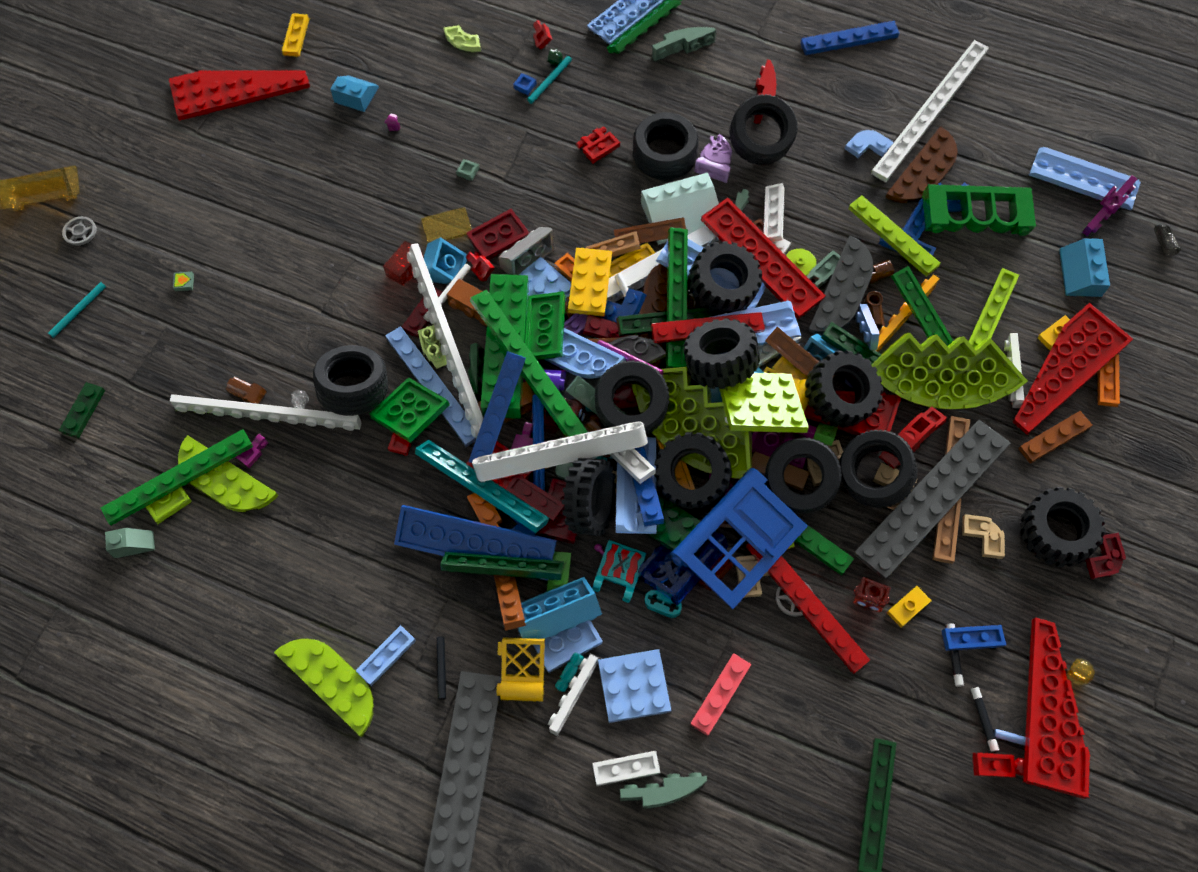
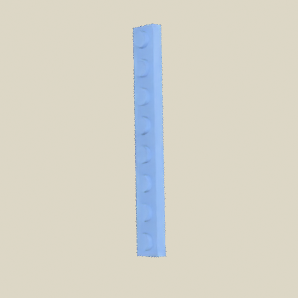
[385,326,476,447]

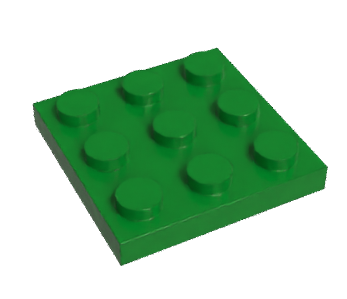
[369,377,450,443]

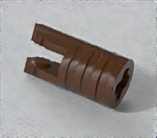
[869,260,894,284]

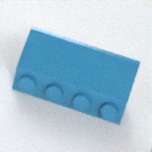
[517,577,602,645]

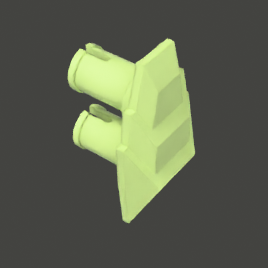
[418,325,447,369]

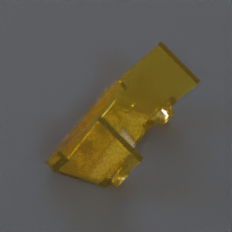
[0,165,80,211]

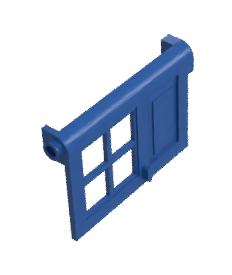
[670,468,807,609]

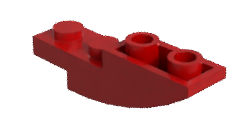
[754,59,776,124]
[879,406,947,469]

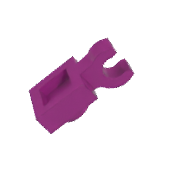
[511,422,533,450]
[235,434,268,469]

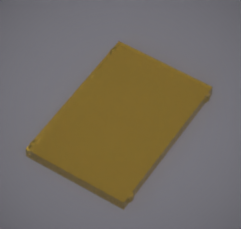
[421,207,472,243]

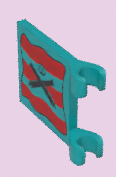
[592,540,646,603]

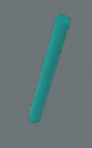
[527,56,572,104]
[48,282,106,338]

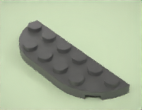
[809,236,873,334]
[561,335,666,405]

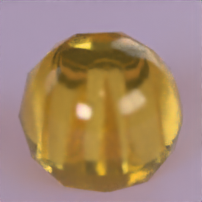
[1067,659,1095,685]

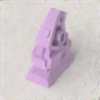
[694,134,732,183]

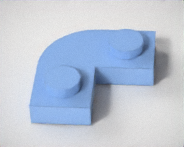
[845,130,894,158]

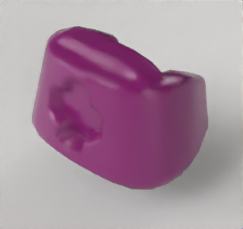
[385,114,400,131]

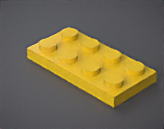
[568,247,612,317]

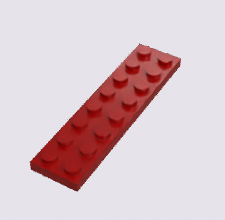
[701,198,825,319]

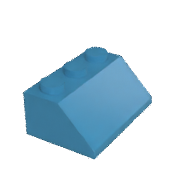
[1059,239,1110,297]

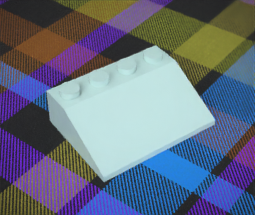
[641,173,719,245]

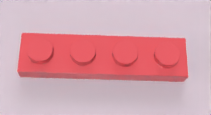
[690,653,752,736]

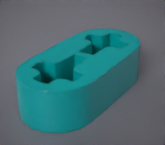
[644,590,682,618]

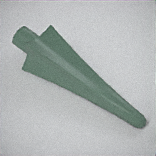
[735,189,749,211]

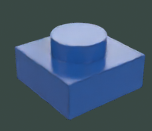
[513,73,536,95]

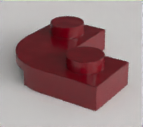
[1085,533,1126,579]

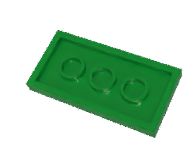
[525,291,565,360]

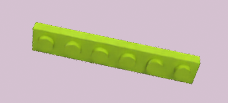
[849,196,940,277]
[968,268,1019,348]

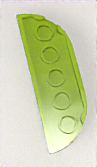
[178,435,279,512]
[274,639,373,737]

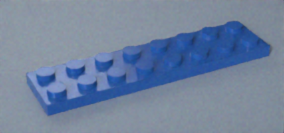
[394,505,557,580]

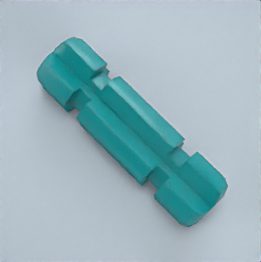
[555,652,584,692]

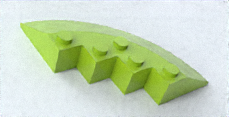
[871,333,1028,409]
[632,367,752,479]

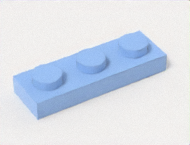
[356,625,416,686]

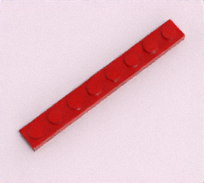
[746,543,870,674]

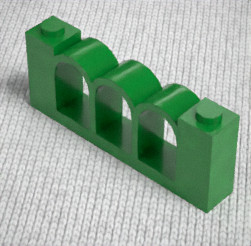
[922,184,1036,236]

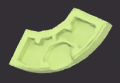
[443,25,481,52]

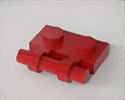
[576,126,620,163]

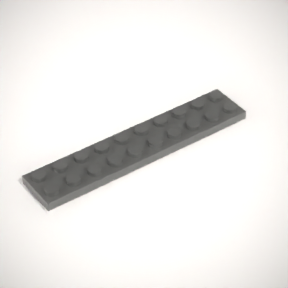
[854,420,1010,581]
[424,671,501,872]

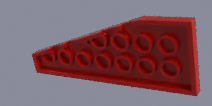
[169,71,310,121]
[1013,303,1133,435]
[1023,618,1090,799]

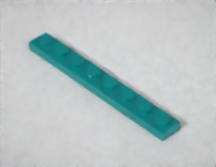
[415,440,549,533]

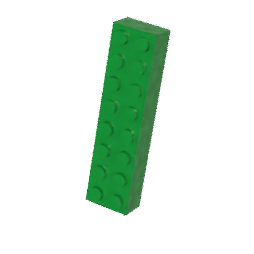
[481,274,529,419]

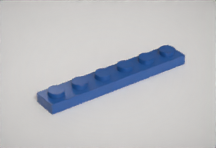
[801,21,899,55]
[468,351,526,463]
[631,446,664,527]

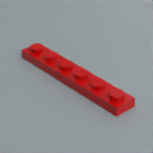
[651,312,765,344]

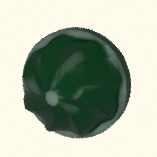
[547,49,563,66]

